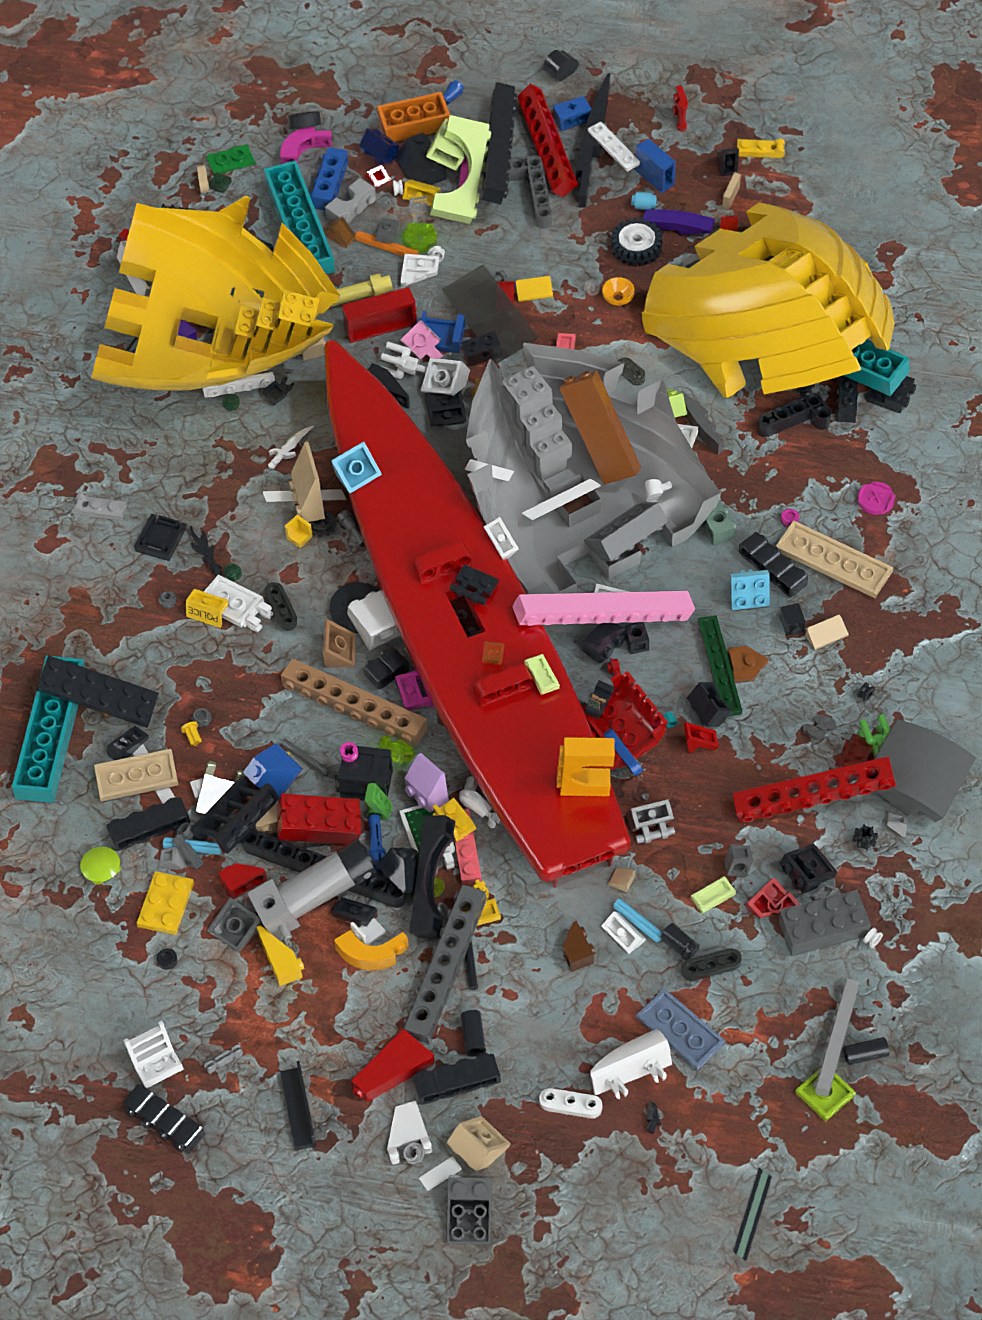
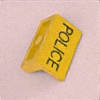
[186,589,228,628]

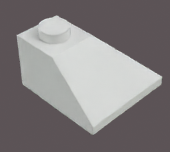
[421,358,470,395]

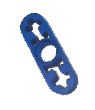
[603,728,643,776]

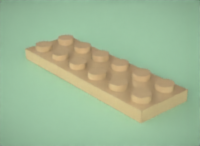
[776,520,893,598]

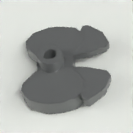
[803,715,836,740]

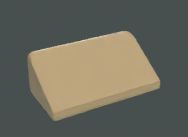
[806,615,849,650]

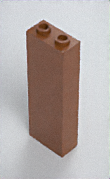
[559,370,641,485]

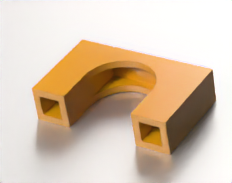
[557,738,615,796]

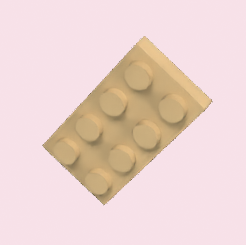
[94,749,179,802]

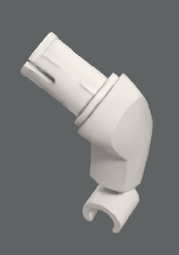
[459,776,500,828]

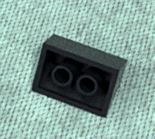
[394,132,446,185]

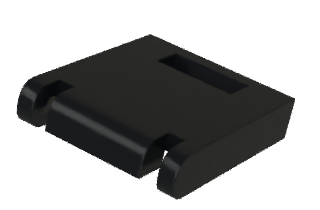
[134,514,187,561]

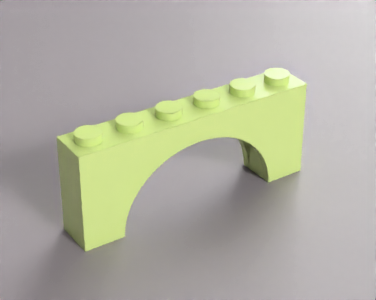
[430,115,491,224]

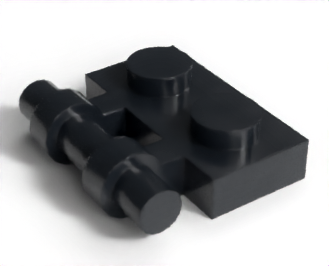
[449,564,499,605]

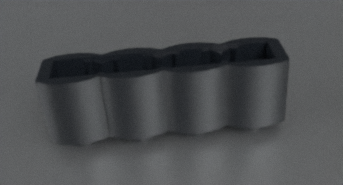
[739,532,808,597]
[106,797,191,851]
[413,1053,501,1105]
[122,1083,205,1154]

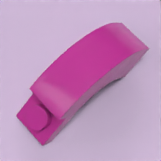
[280,126,332,166]

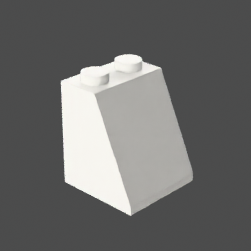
[347,590,401,651]

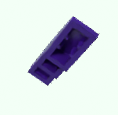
[643,209,715,235]

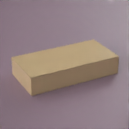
[723,173,741,210]

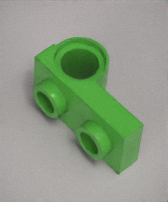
[365,783,393,821]

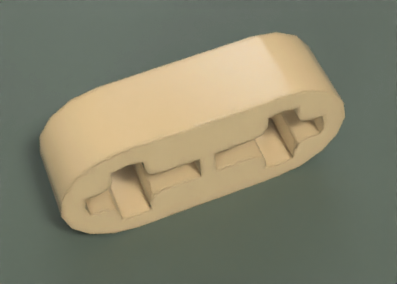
[197,165,209,194]

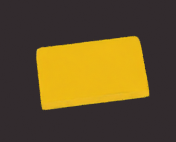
[403,180,440,206]
[516,276,553,302]

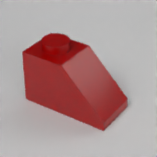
[219,863,267,899]

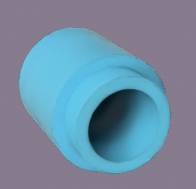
[632,192,657,210]

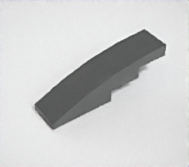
[681,391,724,455]

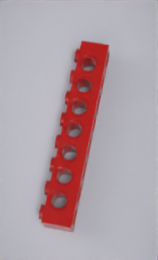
[517,83,578,197]
[733,756,896,823]

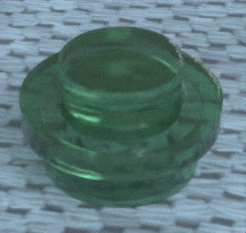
[222,394,240,411]
[223,563,242,581]

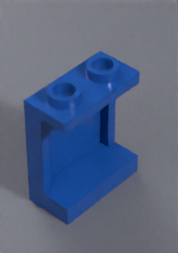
[418,311,465,354]

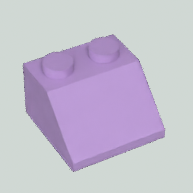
[404,753,449,813]

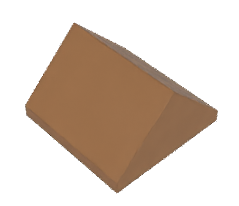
[323,619,356,667]

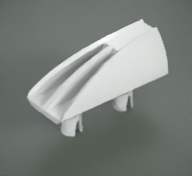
[590,1029,672,1099]

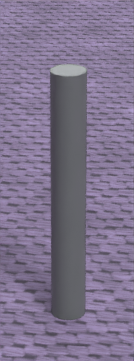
[281,739,330,776]

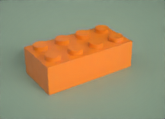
[377,92,450,144]

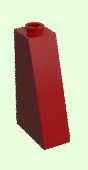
[351,1029,435,1102]

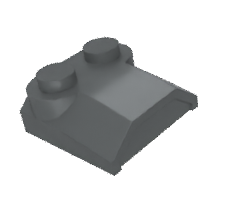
[207,897,262,953]

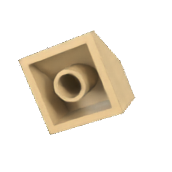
[447,1116,511,1171]

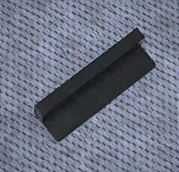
[280,1061,317,1151]

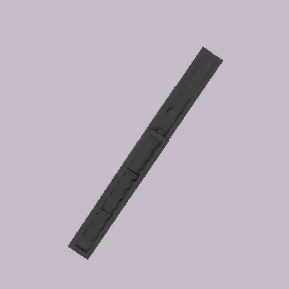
[576,73,610,208]

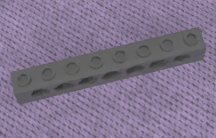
[403,885,487,1044]

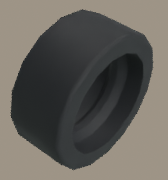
[289,111,321,129]

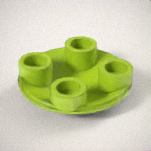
[80,847,121,885]

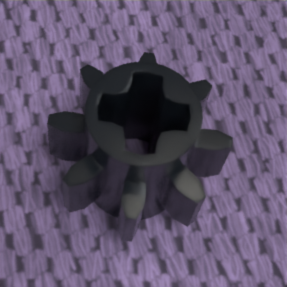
[853,824,878,851]

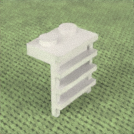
[124,1021,183,1088]

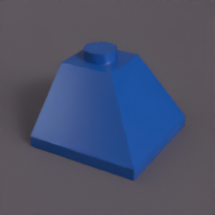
[243,743,303,798]

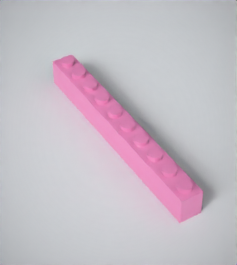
[512,591,695,626]

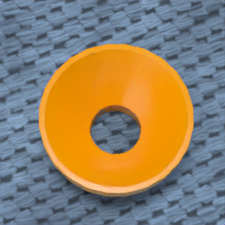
[602,277,634,305]

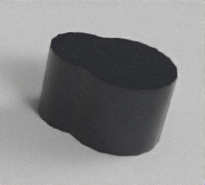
[543,50,579,81]

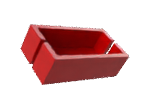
[342,287,417,343]
[277,793,361,845]

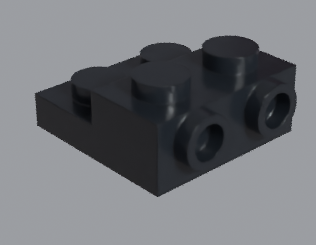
[867,376,917,414]
[779,843,838,894]

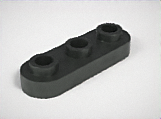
[265,582,298,631]
[682,948,742,981]

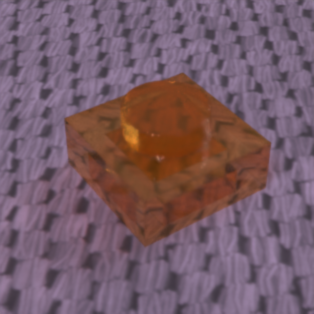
[482,641,505,664]

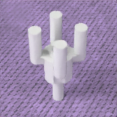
[381,342,427,379]

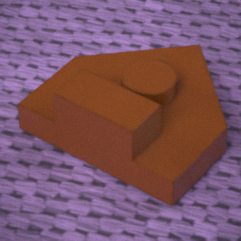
[727,645,769,683]

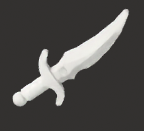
[268,426,314,469]

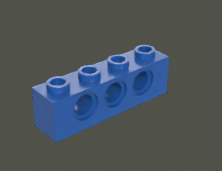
[310,147,349,210]

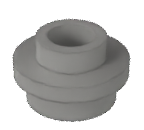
[404,1142,425,1164]

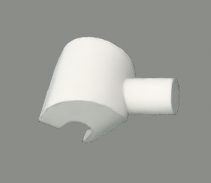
[645,479,672,500]

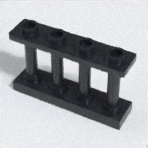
[191,776,279,854]

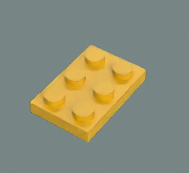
[137,871,194,935]

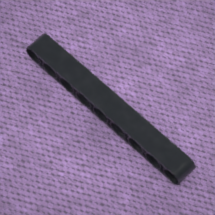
[242,829,406,908]

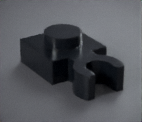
[262,376,294,405]

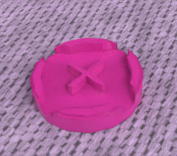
[857,481,895,515]

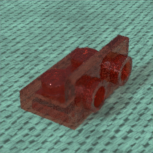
[835,733,873,768]

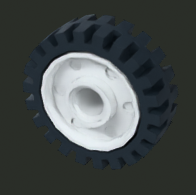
[611,218,663,267]

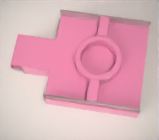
[400,320,443,360]

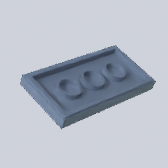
[636,988,726,1071]

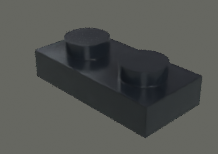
[331,897,377,927]

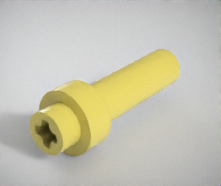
[329,273,393,308]

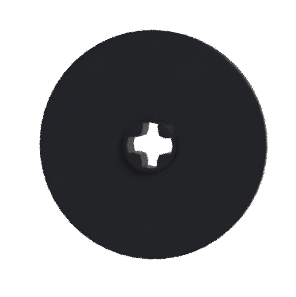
[330,582,380,633]

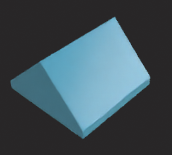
[331,442,382,493]

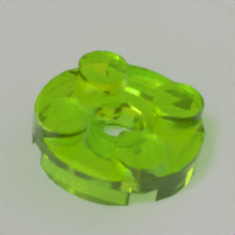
[403,222,438,253]
[377,736,416,764]

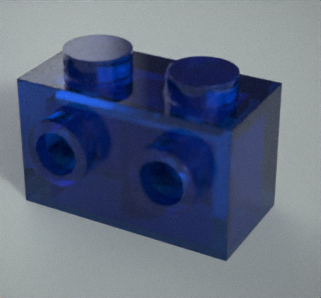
[359,128,400,165]

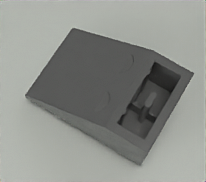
[447,1175,493,1244]

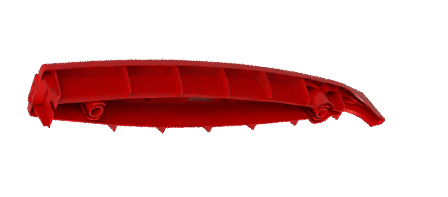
[324,340,631,888]

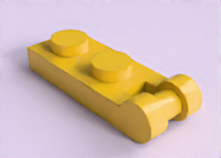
[737,139,785,158]

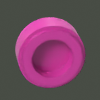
[780,509,799,527]

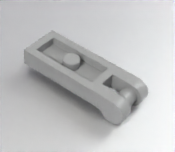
[72,494,127,521]

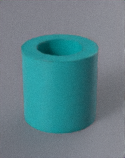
[663,711,678,729]

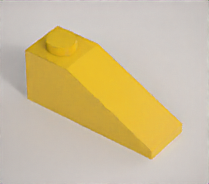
[257,925,304,986]

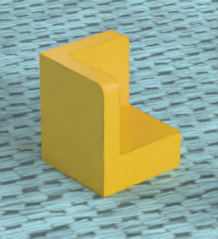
[285,515,313,548]

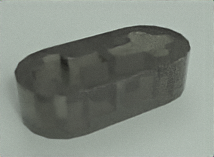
[618,357,645,386]

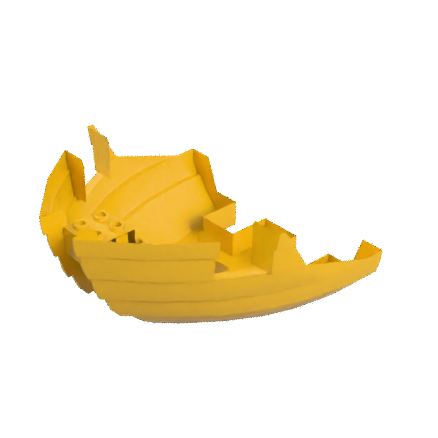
[91,196,340,391]
[642,203,895,399]

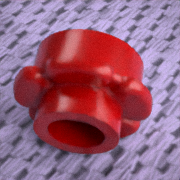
[607,658,621,675]

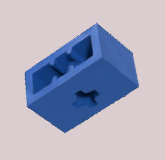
[553,96,592,131]

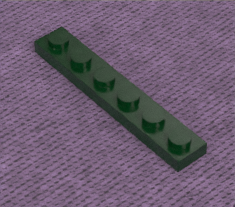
[698,615,742,717]

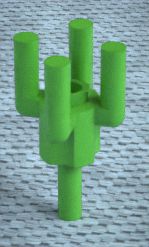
[857,714,890,758]

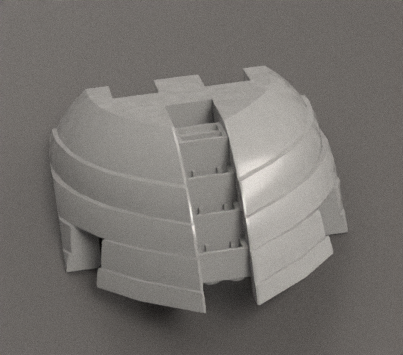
[466,343,721,594]

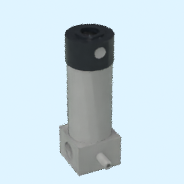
[247,838,378,941]

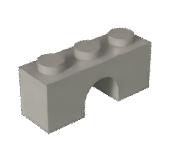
[325,178,376,228]

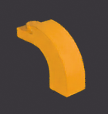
[334,930,409,971]

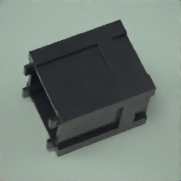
[335,746,393,801]

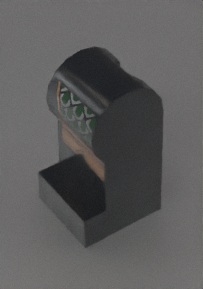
[584,680,615,720]

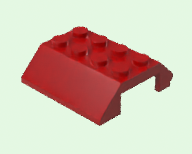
[582,671,668,770]

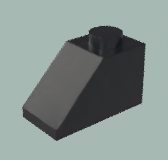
[717,148,739,176]

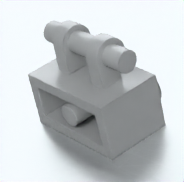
[626,799,675,844]

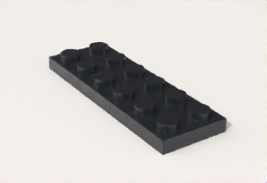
[36,655,159,728]

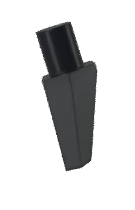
[646,1101,661,1134]

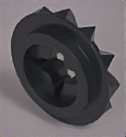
[309,511,337,537]

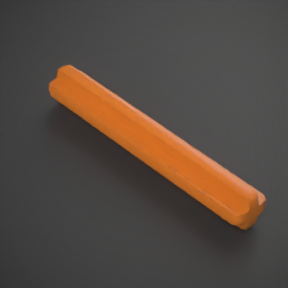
[355,231,419,257]

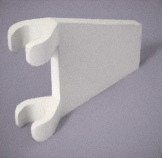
[387,1100,432,1164]

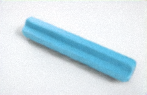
[163,837,221,855]
[613,899,662,942]

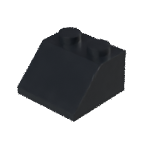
[377,847,420,893]

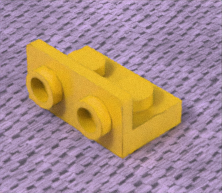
[432,798,477,842]

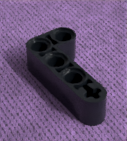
[757,393,831,437]

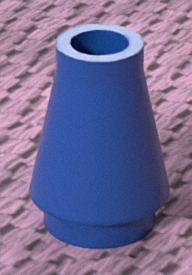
[443,80,464,105]

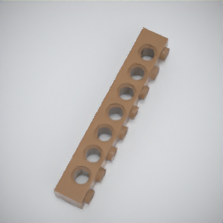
[281,658,428,746]

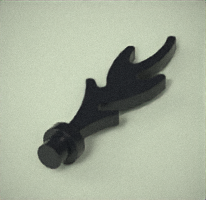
[190,526,222,577]

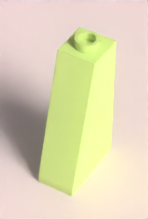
[426,119,464,171]

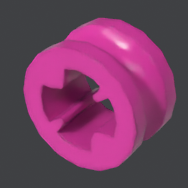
[340,742,358,762]

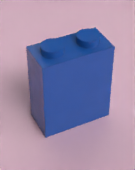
[635,138,676,193]

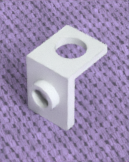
[351,918,386,945]

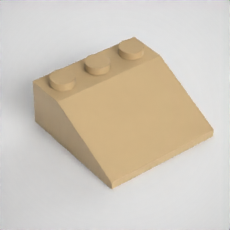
[289,442,325,522]

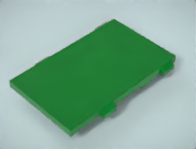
[206,144,256,176]

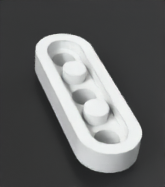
[539,1088,602,1118]

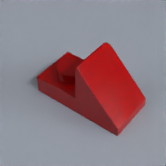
[683,722,719,754]

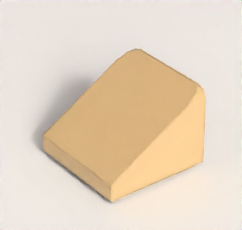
[608,868,635,893]

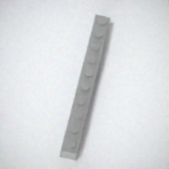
[814,978,860,1097]

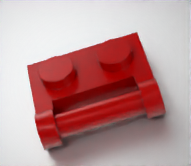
[672,85,688,131]

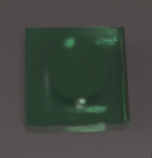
[208,172,232,193]

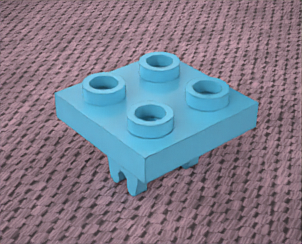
[730,569,770,610]

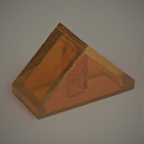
[323,217,355,249]

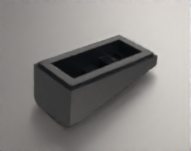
[107,726,149,760]

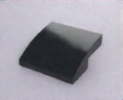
[426,390,467,426]

